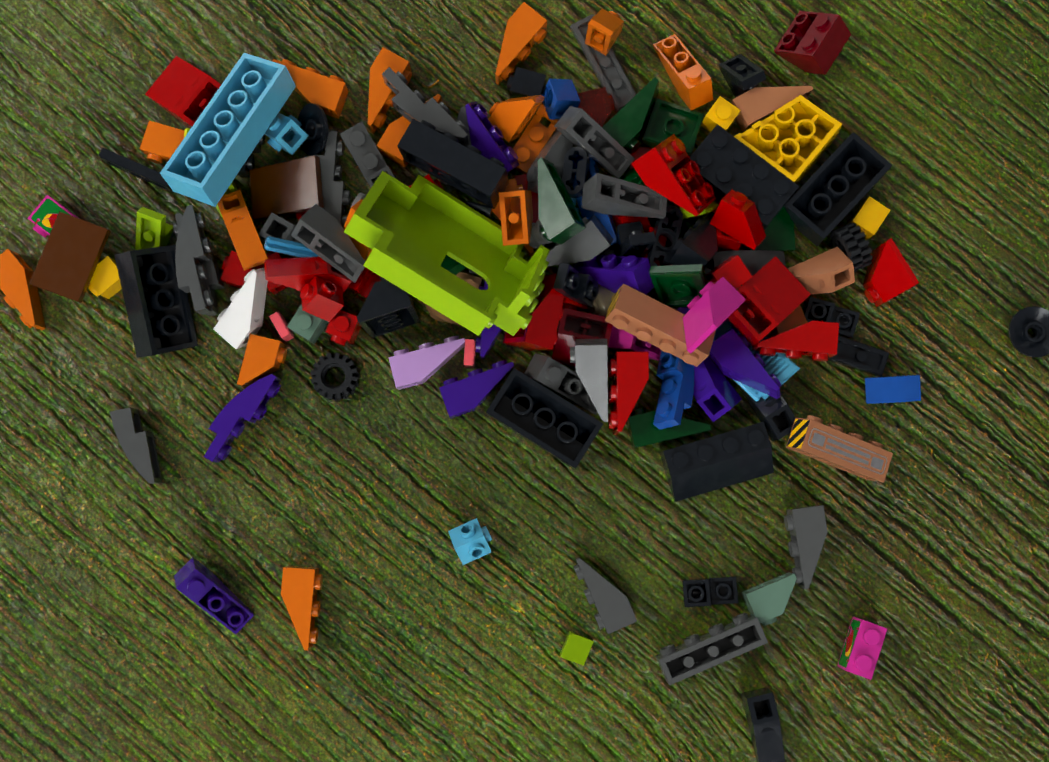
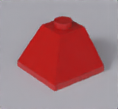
[863,238,919,307]

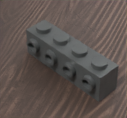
[655,613,768,685]

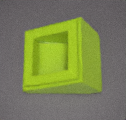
[560,631,594,666]

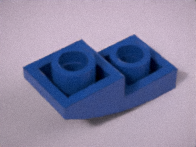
[865,375,921,404]

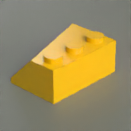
[734,95,842,185]

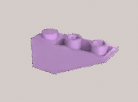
[388,336,465,390]

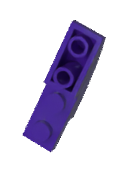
[204,374,281,463]

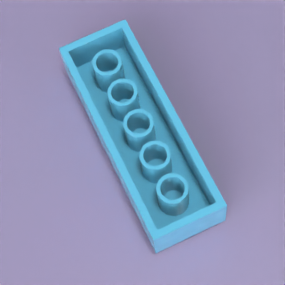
[160,53,296,207]

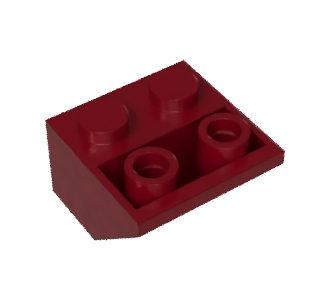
[774,11,851,75]
[552,308,613,367]

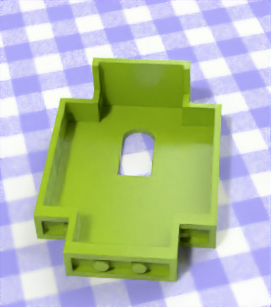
[344,171,550,336]

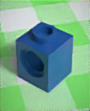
[542,78,580,119]

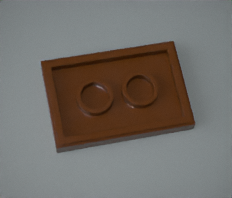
[249,155,323,221]
[29,211,111,303]

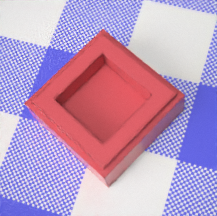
[269,312,295,342]
[463,339,476,368]

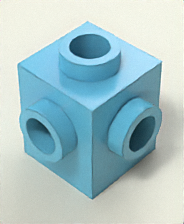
[265,113,308,155]
[448,518,492,565]

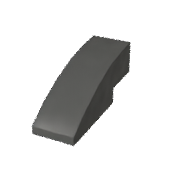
[110,407,162,484]

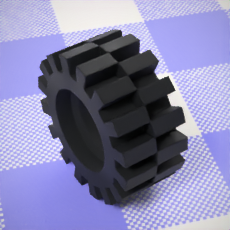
[830,223,872,272]
[310,352,360,401]

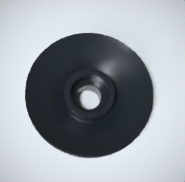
[298,104,328,156]
[1008,306,1049,358]

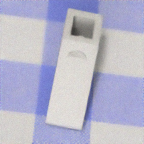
[213,268,268,349]

